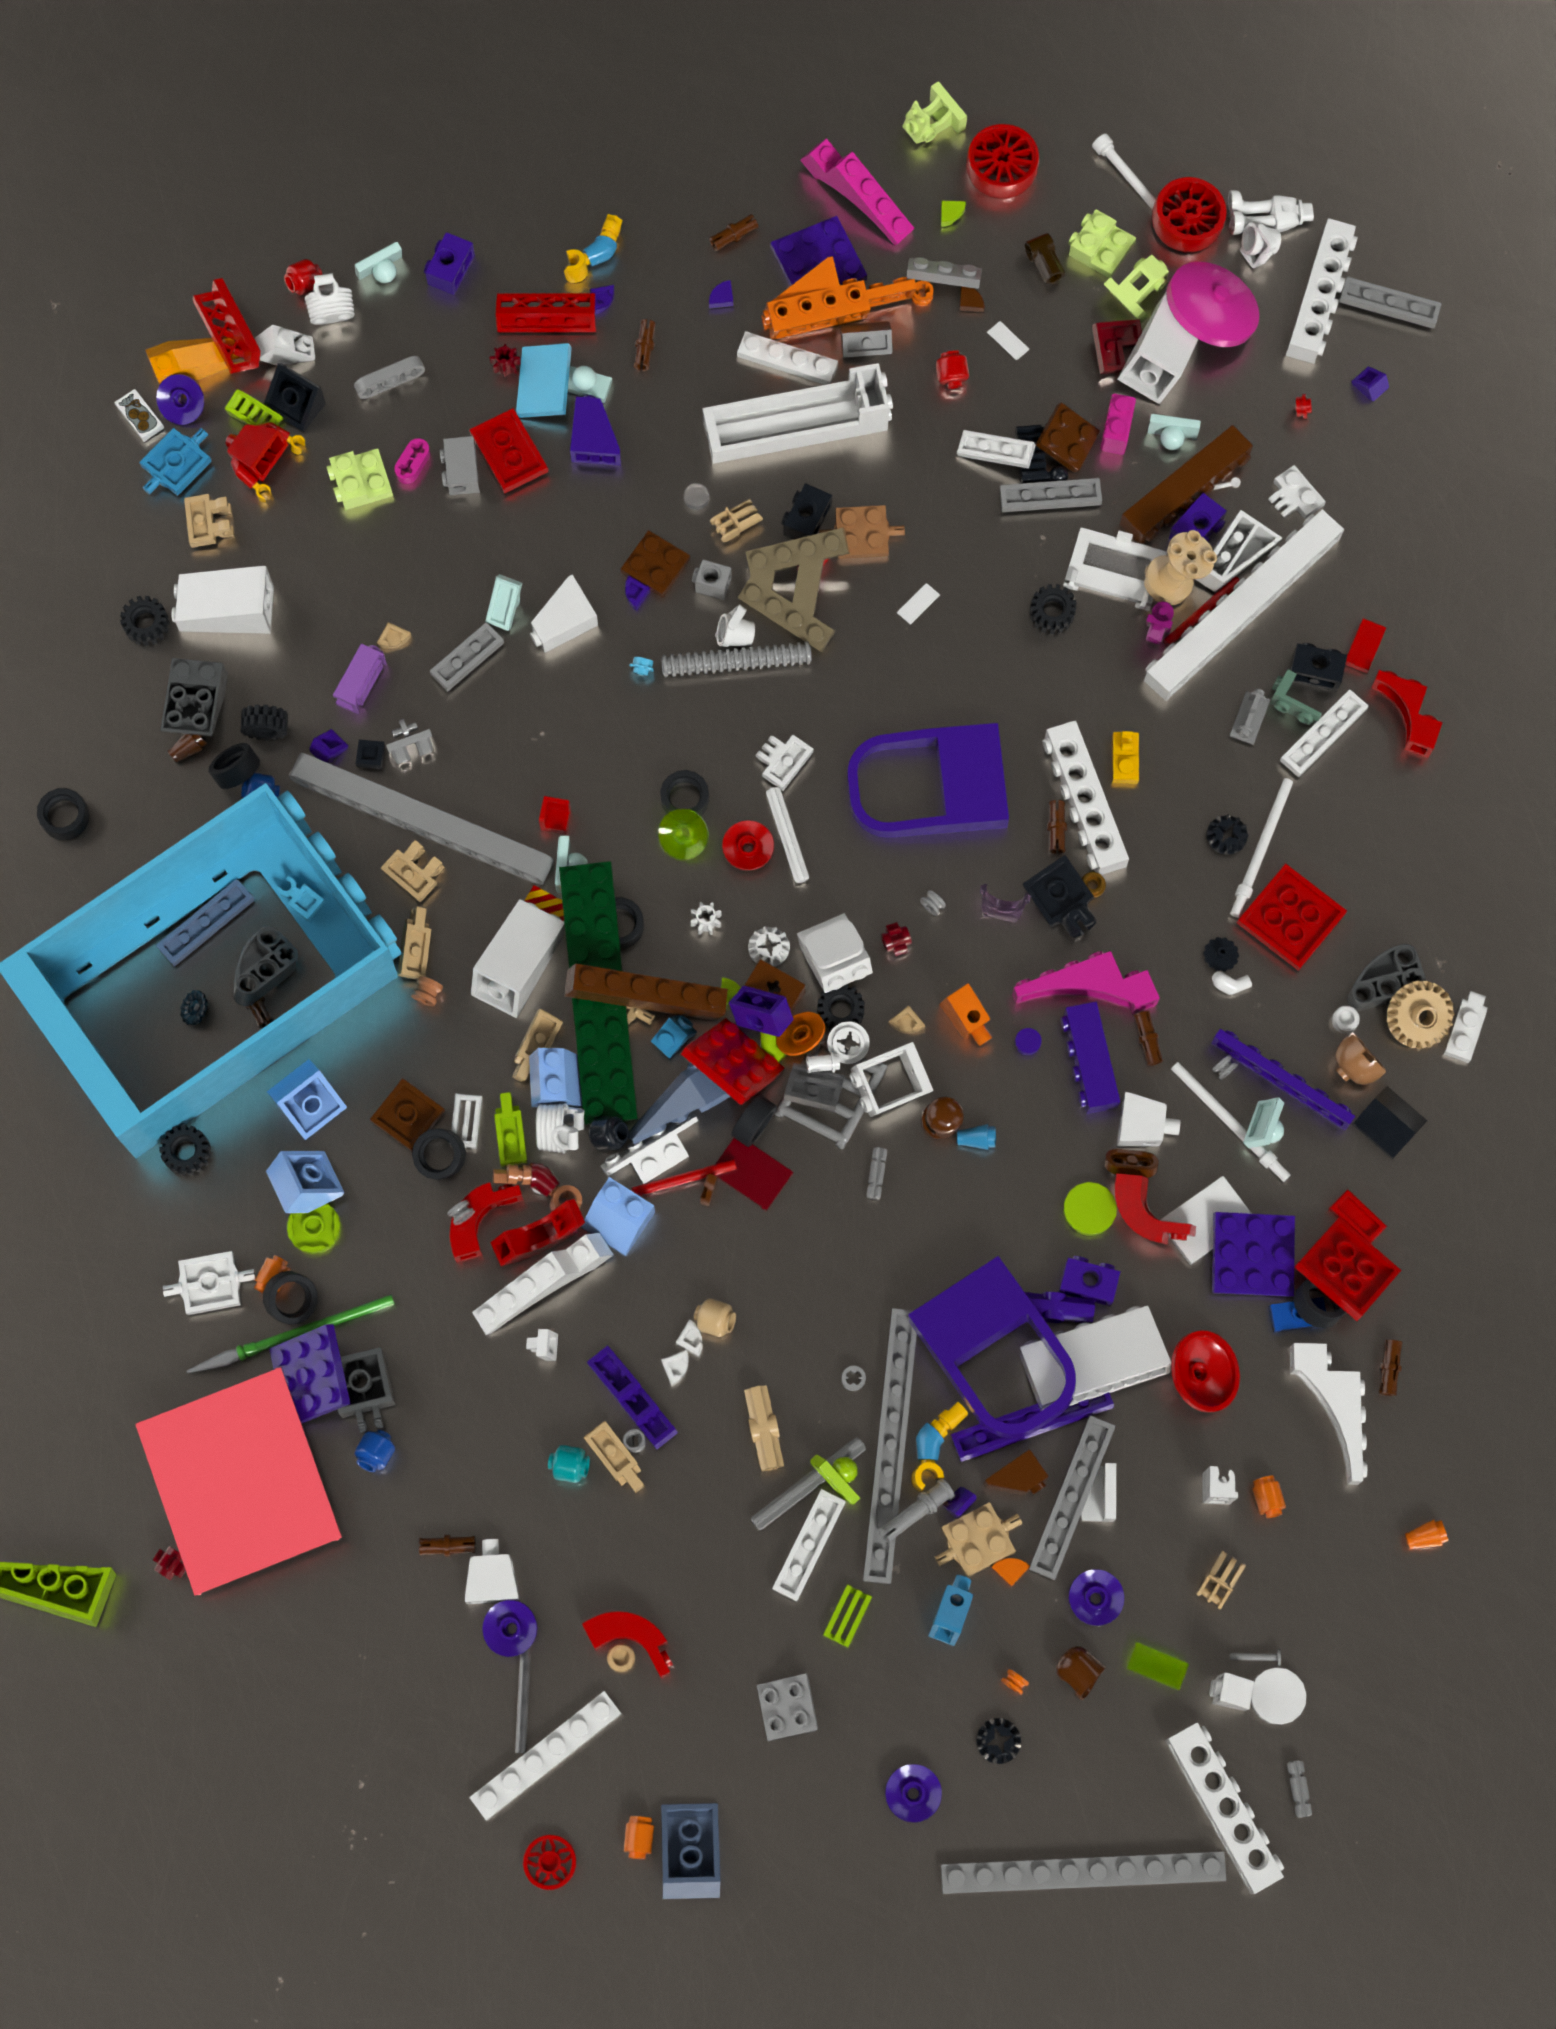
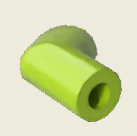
[760,1032,786,1063]

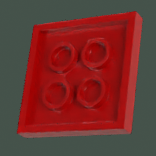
[1237,863,1347,971]
[681,1018,785,1105]
[1295,1217,1401,1321]

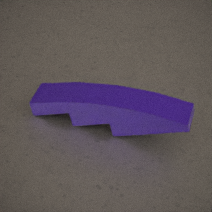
[587,1345,678,1450]

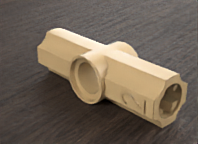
[744,1385,784,1472]

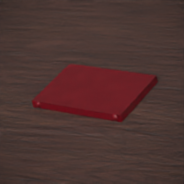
[715,1138,794,1211]

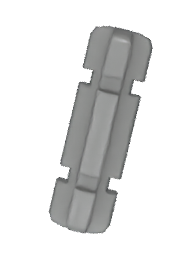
[866,1147,887,1200]
[1287,1760,1312,1818]

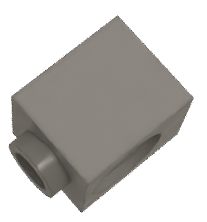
[692,560,732,600]

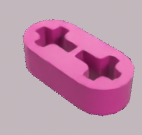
[394,438,430,484]

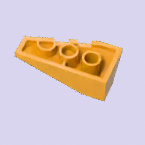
[145,337,245,385]

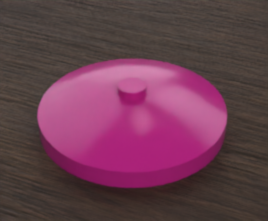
[1166,262,1259,347]

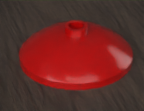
[1171,1330,1240,1413]

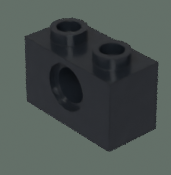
[781,483,832,540]
[1290,643,1347,692]

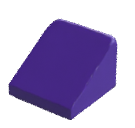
[1351,366,1389,401]
[309,729,349,764]
[943,1487,977,1519]

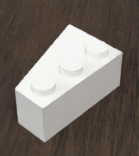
[1196,510,1282,592]

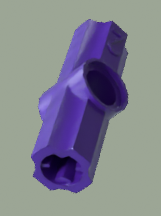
[1025,1292,1095,1324]

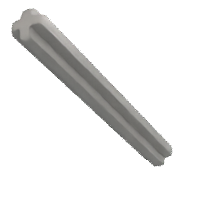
[751,1437,866,1530]

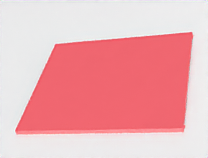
[135,1367,342,1596]

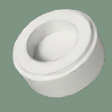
[1332,1006,1360,1033]

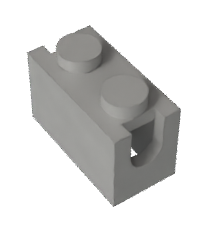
[440,436,480,495]

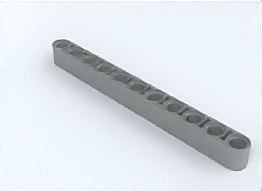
[288,753,554,885]

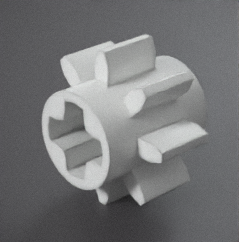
[690,902,722,935]

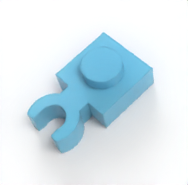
[277,876,326,922]

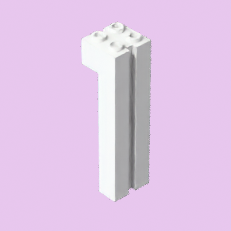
[702,363,893,464]

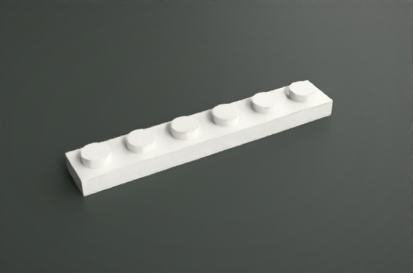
[469,1691,621,1821]

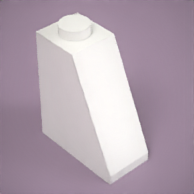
[530,574,598,653]

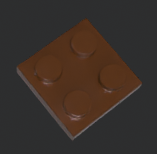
[1036,402,1100,473]
[620,530,691,598]
[370,1078,445,1152]

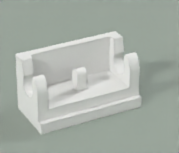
[1202,1466,1238,1504]

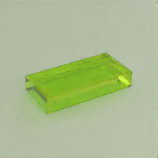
[1126,1642,1189,1691]

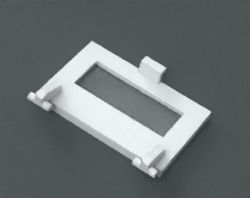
[1063,527,1167,611]

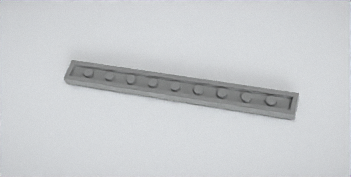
[863,1308,917,1585]
[941,1852,1227,1894]

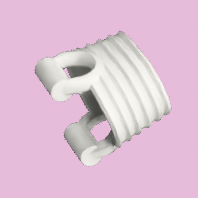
[304,273,355,325]
[536,1103,585,1154]

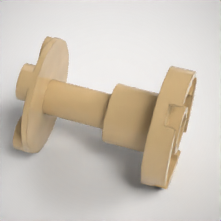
[1144,530,1217,605]

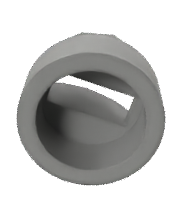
[623,1429,646,1453]

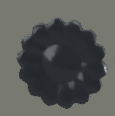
[1203,937,1239,972]
[180,990,208,1026]

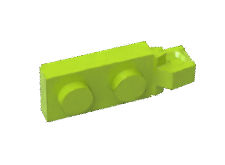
[494,1092,528,1168]

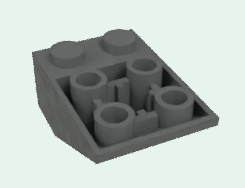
[160,658,228,736]

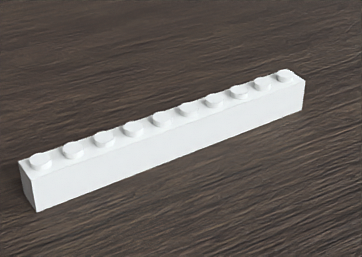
[1144,509,1344,701]

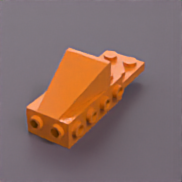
[761,256,917,340]

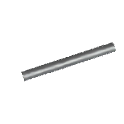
[515,1647,531,1753]

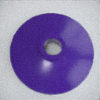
[156,374,204,425]
[1069,1569,1124,1626]
[482,1600,537,1657]
[885,1764,942,1822]

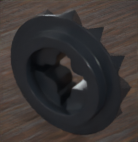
[1207,814,1249,855]
[976,1718,1021,1764]

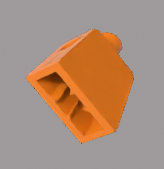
[939,983,992,1046]

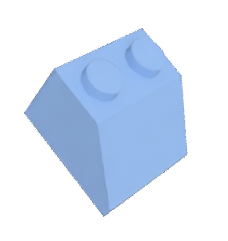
[529,1048,583,1108]
[267,1059,347,1140]
[266,1151,344,1213]
[581,1177,655,1256]

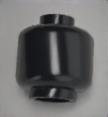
[588,1116,629,1151]

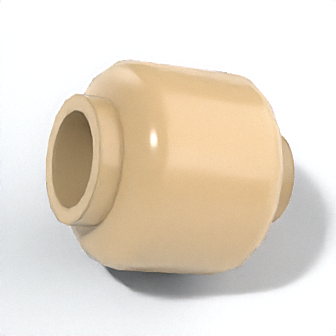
[694,1299,736,1337]

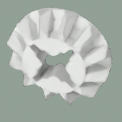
[748,926,790,967]
[827,1022,870,1064]

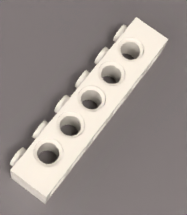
[1286,218,1358,364]
[1043,720,1129,875]
[1165,1722,1284,1894]

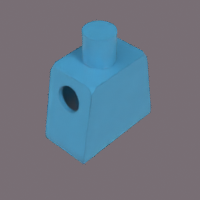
[928,1575,973,1646]

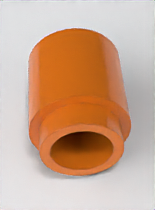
[254,1255,291,1293]
[1252,1475,1286,1518]
[623,1816,654,1859]

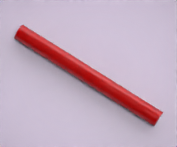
[1163,576,1240,647]
[631,1159,737,1196]

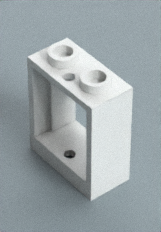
[850,1042,934,1117]

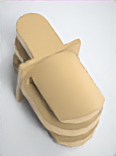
[710,499,763,542]
[1196,1550,1246,1609]

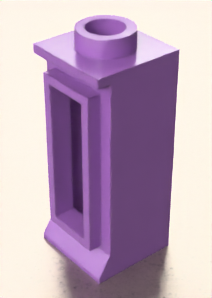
[333,644,387,715]

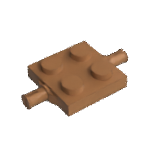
[819,505,905,559]

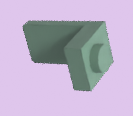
[1270,669,1322,725]

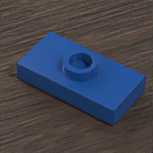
[1269,1297,1326,1333]

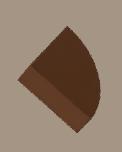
[959,286,984,312]
[700,1174,718,1207]

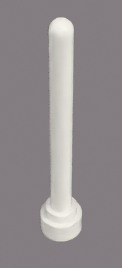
[1092,133,1174,224]

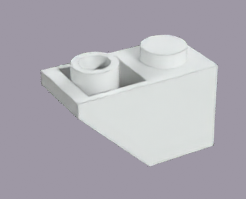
[255,324,315,365]
[1209,1673,1254,1711]

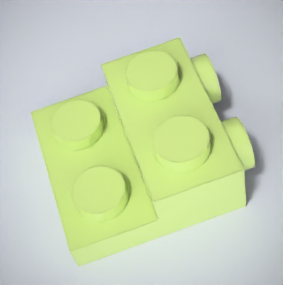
[1068,209,1136,278]
[326,449,393,510]

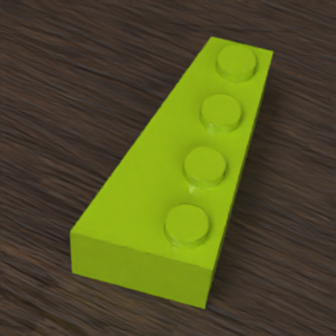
[0,1562,116,1627]

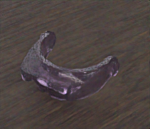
[980,883,1031,922]

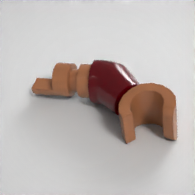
[493,1163,583,1211]

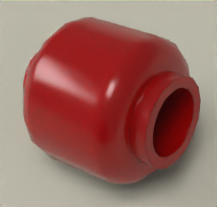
[284,259,322,296]
[935,350,970,389]

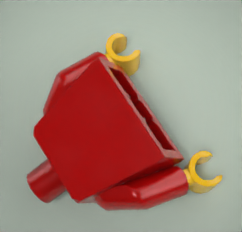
[225,422,305,502]

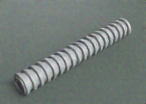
[661,641,812,677]

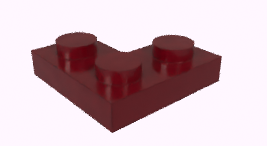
[1092,319,1142,374]

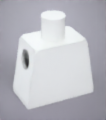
[1117,1092,1181,1147]
[465,1539,520,1604]

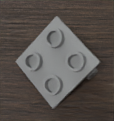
[757,1673,818,1741]

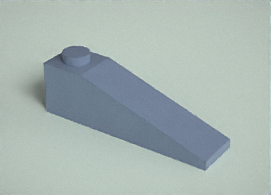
[628,1063,731,1144]

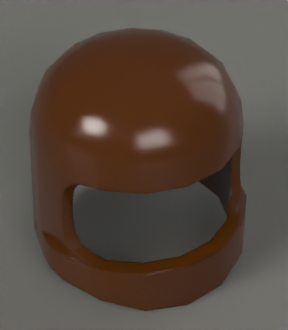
[921,1096,964,1139]
[1056,1646,1107,1700]

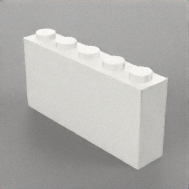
[1020,1305,1171,1411]

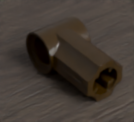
[1024,233,1065,285]

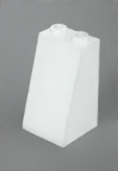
[1117,291,1198,405]
[172,566,274,634]
[471,899,565,1018]

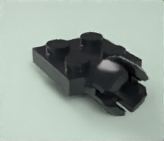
[1022,855,1096,938]

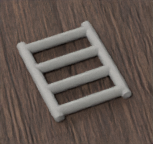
[775,1034,888,1149]

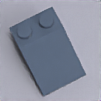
[661,1803,721,1899]

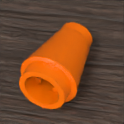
[1405,1519,1448,1549]

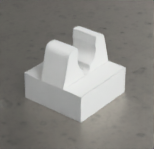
[526,1329,558,1361]

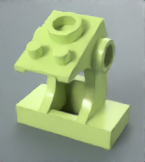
[902,81,967,144]
[1104,255,1169,323]

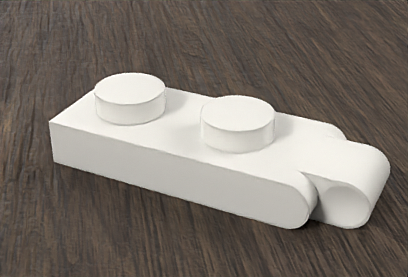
[1444,991,1488,1063]

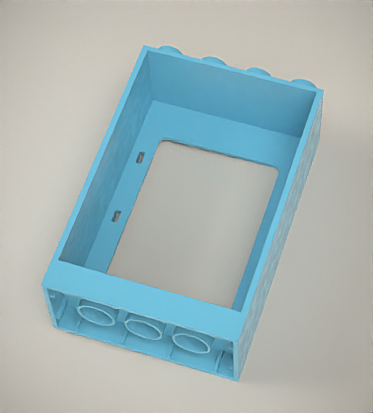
[0,783,402,1159]

